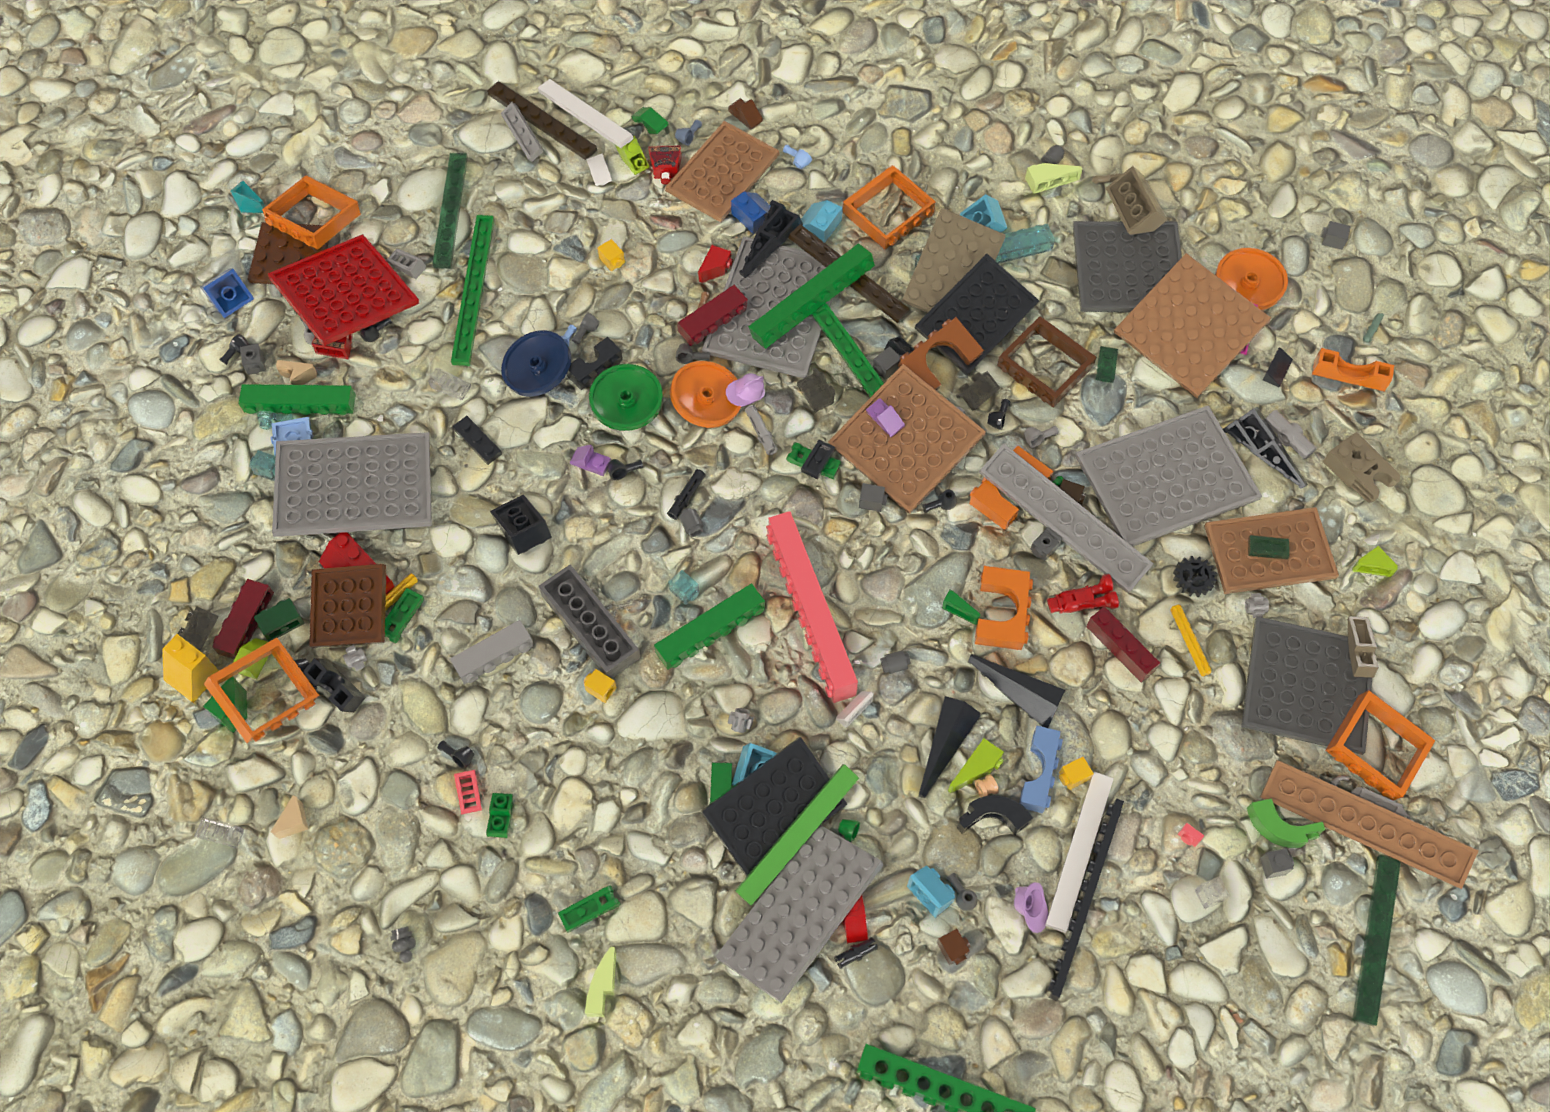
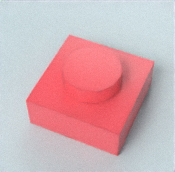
[1178,823,1205,847]

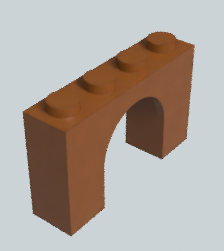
[898,317,984,391]

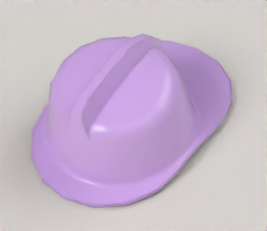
[726,373,765,406]
[1014,882,1048,933]

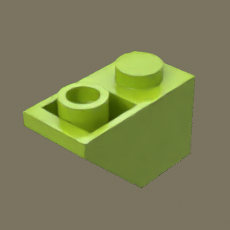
[615,136,650,175]

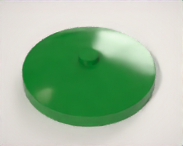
[589,364,663,431]

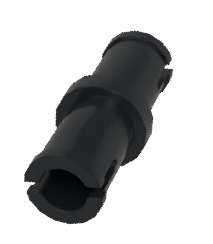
[834,937,878,969]

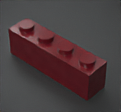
[677,284,748,346]
[212,579,274,659]
[1086,606,1160,683]

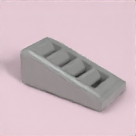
[386,248,426,279]

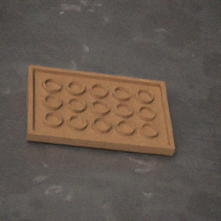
[665,121,779,222]
[1204,507,1339,594]

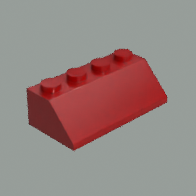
[318,532,395,594]

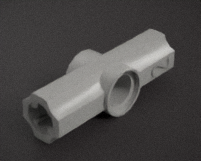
[1265,410,1317,459]

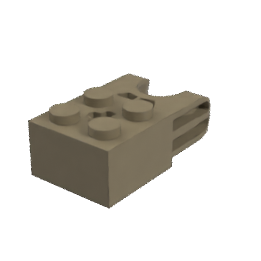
[1323,432,1400,503]

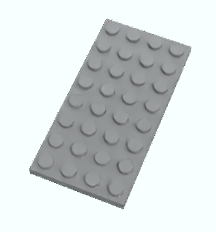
[715,825,884,1003]

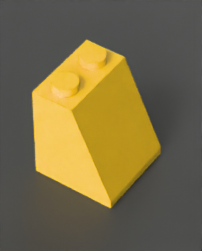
[162,634,219,703]

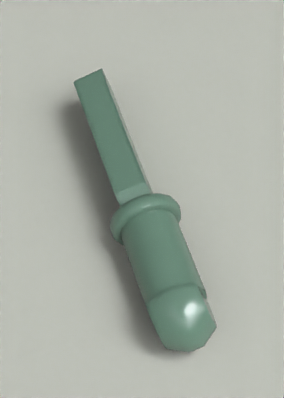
[1363,313,1384,343]

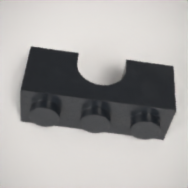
[567,336,623,390]
[303,658,366,713]

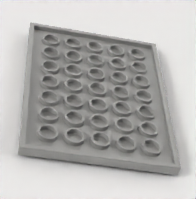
[702,236,832,379]
[1075,405,1262,547]
[272,432,432,537]

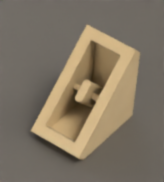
[271,795,308,839]

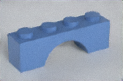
[1019,726,1063,813]

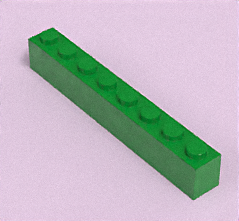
[748,243,875,349]

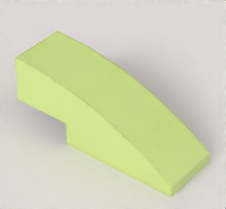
[585,947,617,1017]

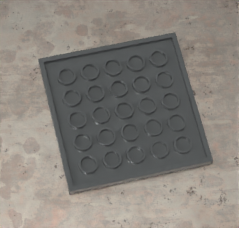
[1072,221,1182,312]
[1241,616,1372,755]

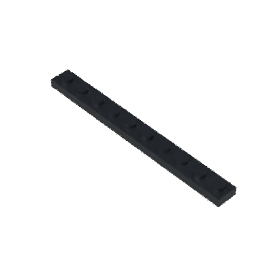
[1047,798,1124,1001]

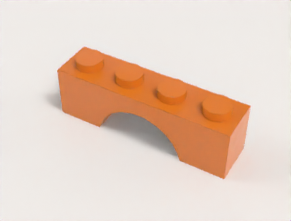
[1312,348,1394,392]

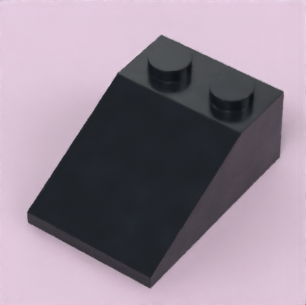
[490,494,552,555]

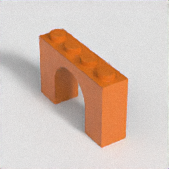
[969,445,1053,530]
[975,566,1033,650]

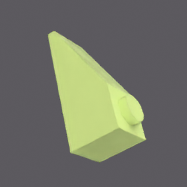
[1025,163,1082,194]

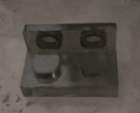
[797,368,835,413]
[955,371,1000,411]
[177,606,219,651]

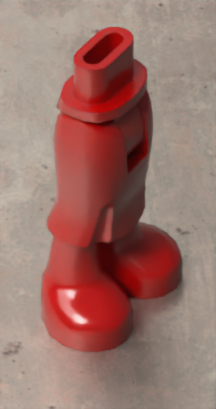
[1047,574,1119,614]

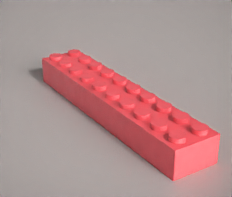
[766,511,858,703]

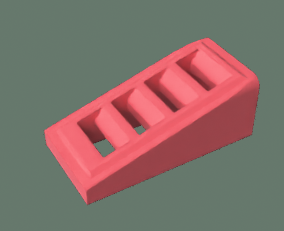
[454,770,482,815]

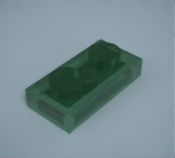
[1095,346,1118,383]
[1248,535,1290,559]

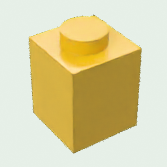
[597,239,625,271]
[584,669,617,703]
[1059,756,1094,790]

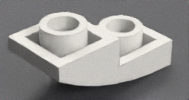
[587,153,612,187]

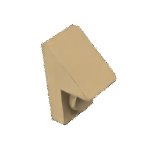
[276,360,318,385]

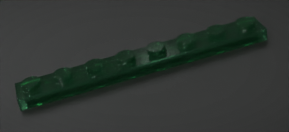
[432,153,468,269]
[1352,855,1401,1027]

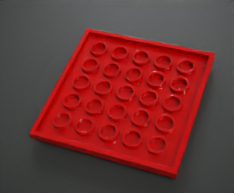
[268,234,419,346]

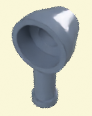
[675,120,702,146]

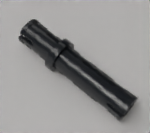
[667,469,706,520]

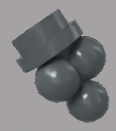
[390,926,416,963]

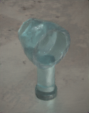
[257,411,293,430]

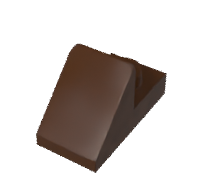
[728,98,763,130]

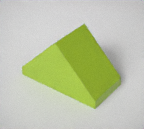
[1352,546,1398,577]

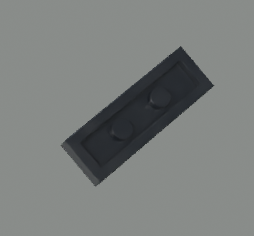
[452,415,502,465]

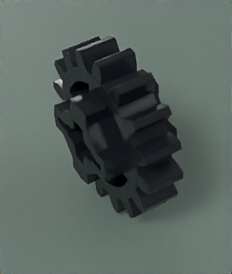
[1173,556,1217,597]

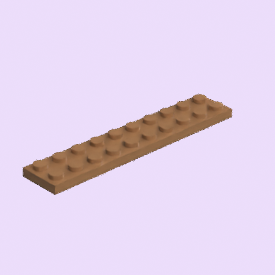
[1260,760,1478,889]

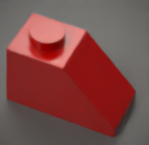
[698,245,733,283]
[843,895,868,944]

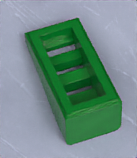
[942,589,981,625]

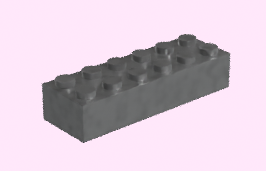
[538,564,641,679]

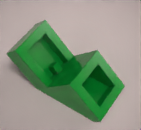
[631,107,669,134]

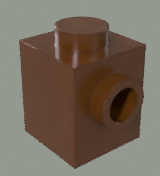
[937,928,971,966]

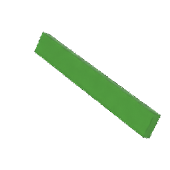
[735,764,859,906]

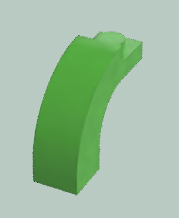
[1246,798,1326,848]

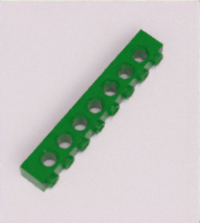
[856,1044,1036,1112]

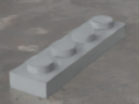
[500,102,544,162]

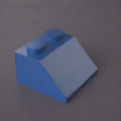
[731,191,771,234]
[200,268,254,318]

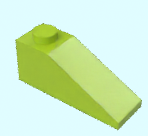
[948,738,1004,793]

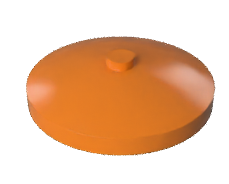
[1215,248,1288,310]
[670,361,741,428]

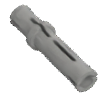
[745,405,778,455]

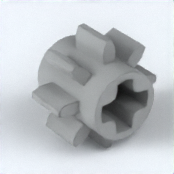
[1245,593,1269,618]
[343,645,368,671]
[728,708,754,733]

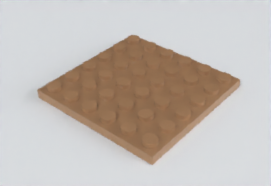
[1114,253,1271,398]
[828,364,986,514]

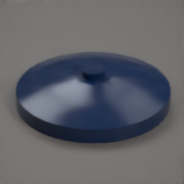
[501,330,571,397]

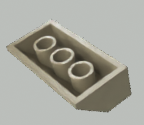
[1106,166,1167,235]

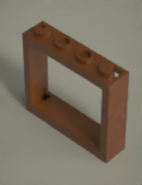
[997,316,1097,408]

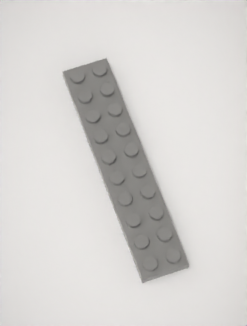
[979,444,1154,594]

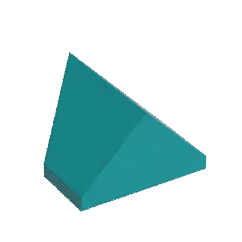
[230,181,265,213]

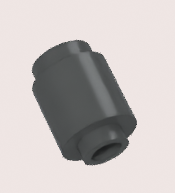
[1041,145,1065,164]
[679,508,704,537]
[880,650,911,674]

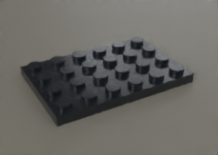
[914,253,1039,376]
[701,737,847,877]

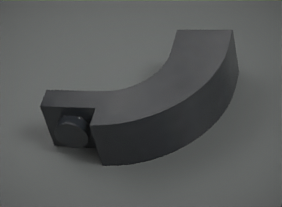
[957,795,1034,835]

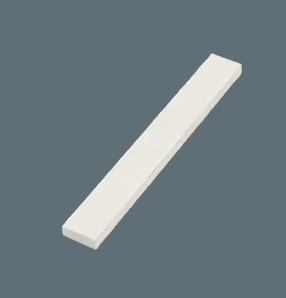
[537,79,633,148]
[1045,772,1114,933]

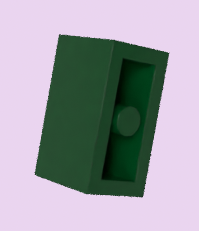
[254,598,305,642]

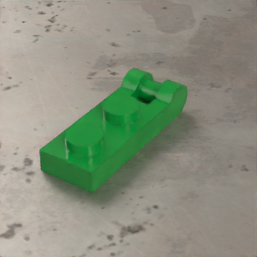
[786,442,841,480]
[385,588,424,643]
[558,885,621,933]

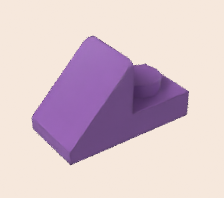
[866,398,905,437]
[570,445,611,477]

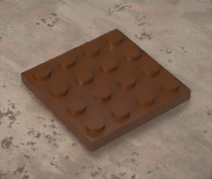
[248,222,329,284]
[309,564,386,648]

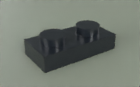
[801,440,835,480]

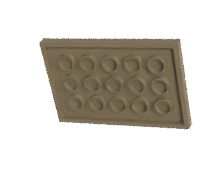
[901,208,1006,313]

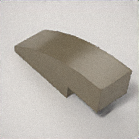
[1348,616,1379,678]

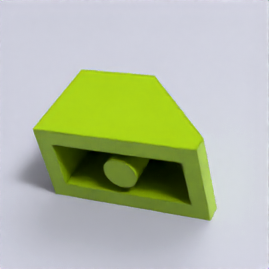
[233,638,269,679]

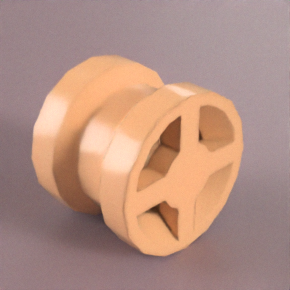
[975,774,999,797]

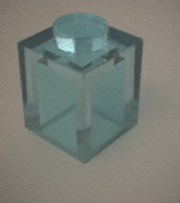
[249,450,276,481]
[668,570,699,605]

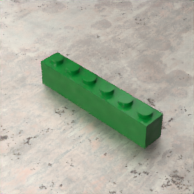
[238,384,356,415]
[654,583,765,670]

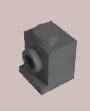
[1030,527,1062,561]

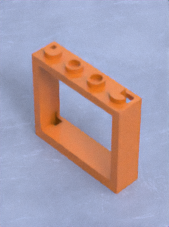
[842,165,936,250]
[262,175,361,249]
[204,638,319,743]
[1325,690,1436,801]

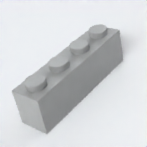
[450,620,534,685]

